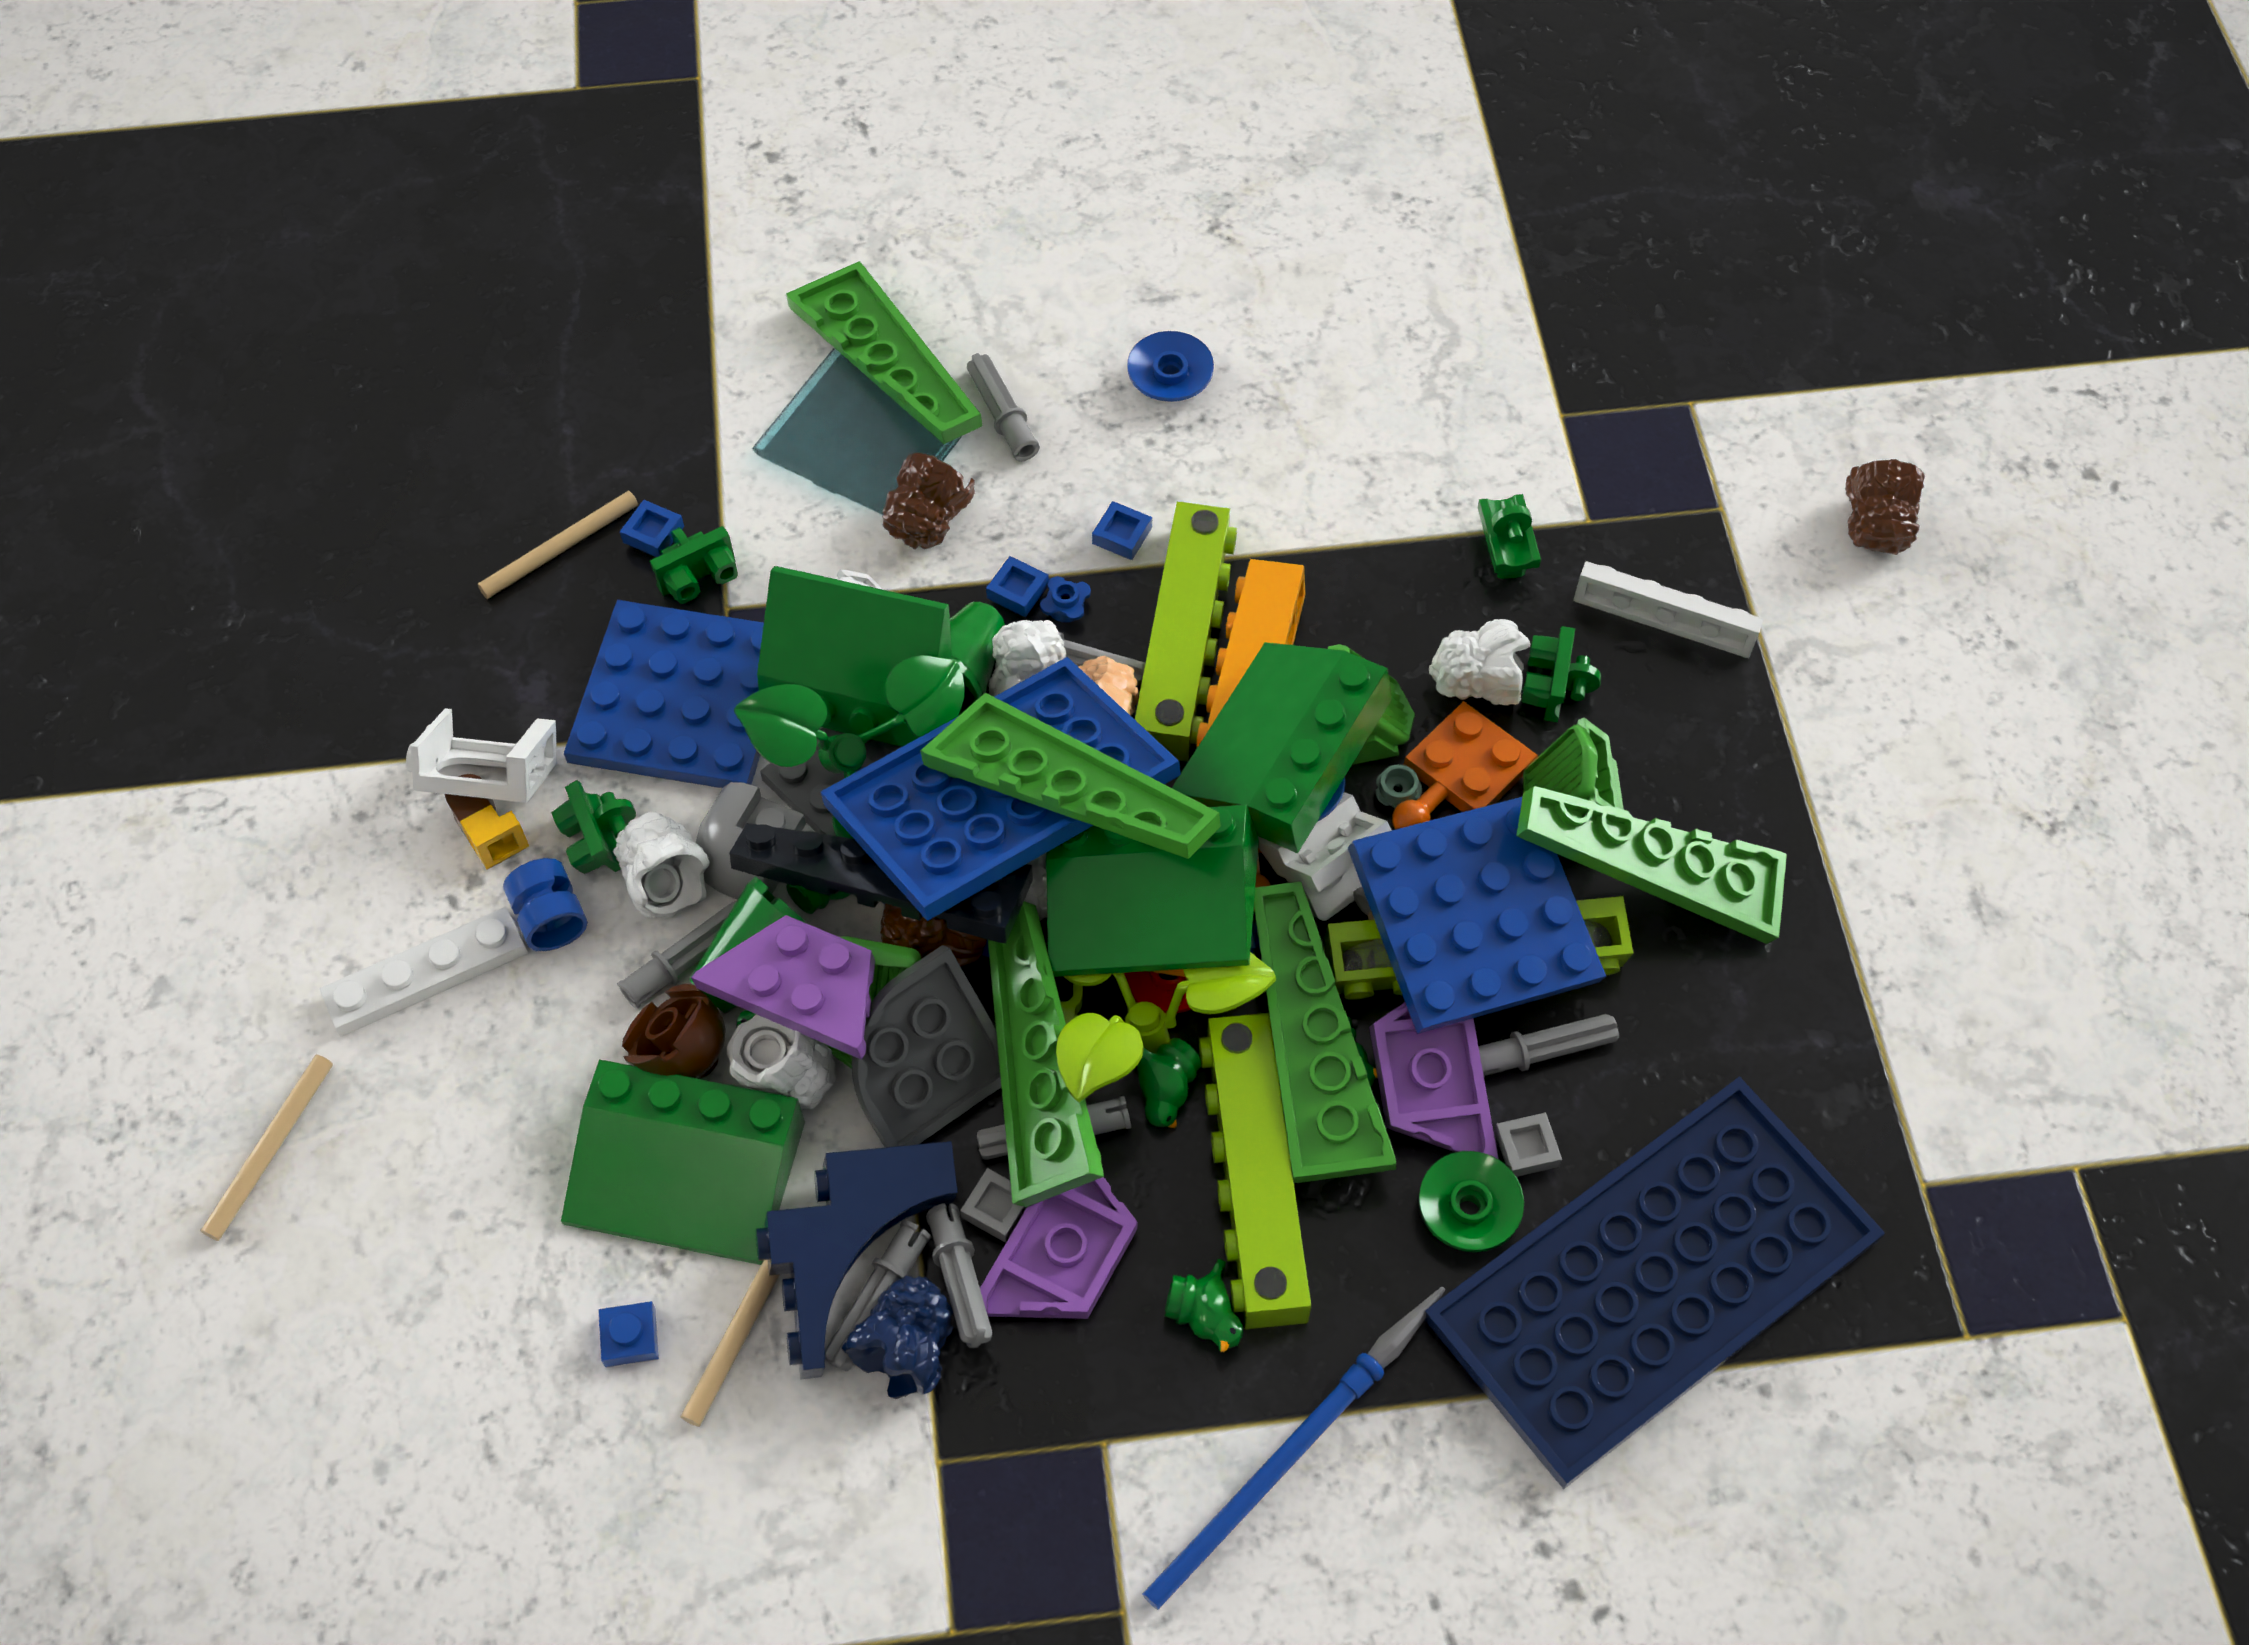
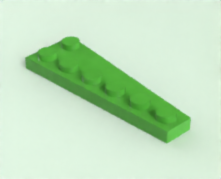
[786,261,982,444]
[920,693,1221,859]
[1516,786,1787,944]
[1254,881,1396,1183]
[988,901,1104,1207]

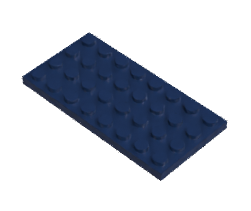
[1425,1076,1885,1489]

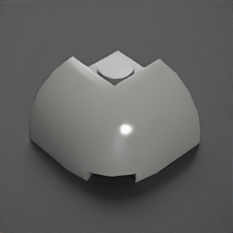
[696,782,806,900]

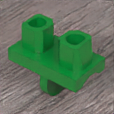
[1477,494,1541,579]
[650,526,738,604]
[1521,626,1601,723]
[551,780,636,874]

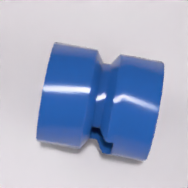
[503,858,588,951]

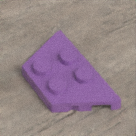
[691,915,875,1059]
[1369,1002,1498,1159]
[980,1177,1137,1319]

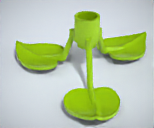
[1056,952,1276,1102]

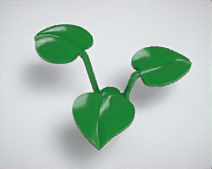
[734,655,965,839]

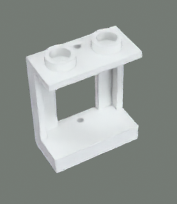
[406,709,557,803]

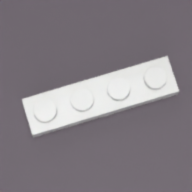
[1573,561,1764,659]
[319,906,528,1037]

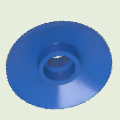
[1127,331,1214,402]

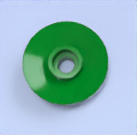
[1419,1151,1524,1252]

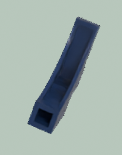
[756,1141,958,1380]

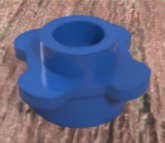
[1040,576,1091,622]

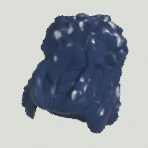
[842,1275,954,1399]

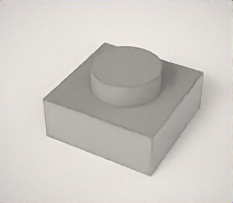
[1494,1112,1562,1177]
[960,1168,1027,1243]

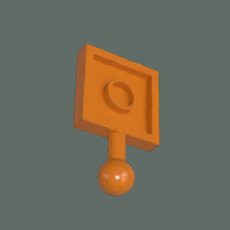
[1392,701,1538,830]

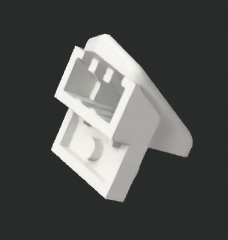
[1258,792,1392,921]

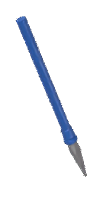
[1142,1287,1445,1610]

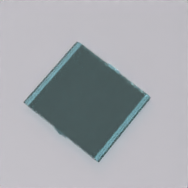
[752,348,979,515]

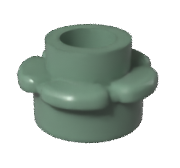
[1375,764,1422,809]

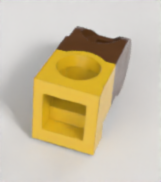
[445,774,529,870]

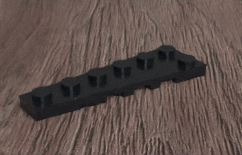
[729,823,1033,944]

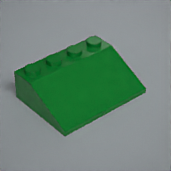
[757,566,952,747]
[1172,642,1392,854]
[1046,804,1259,977]
[561,1059,805,1265]

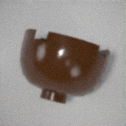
[622,983,726,1079]

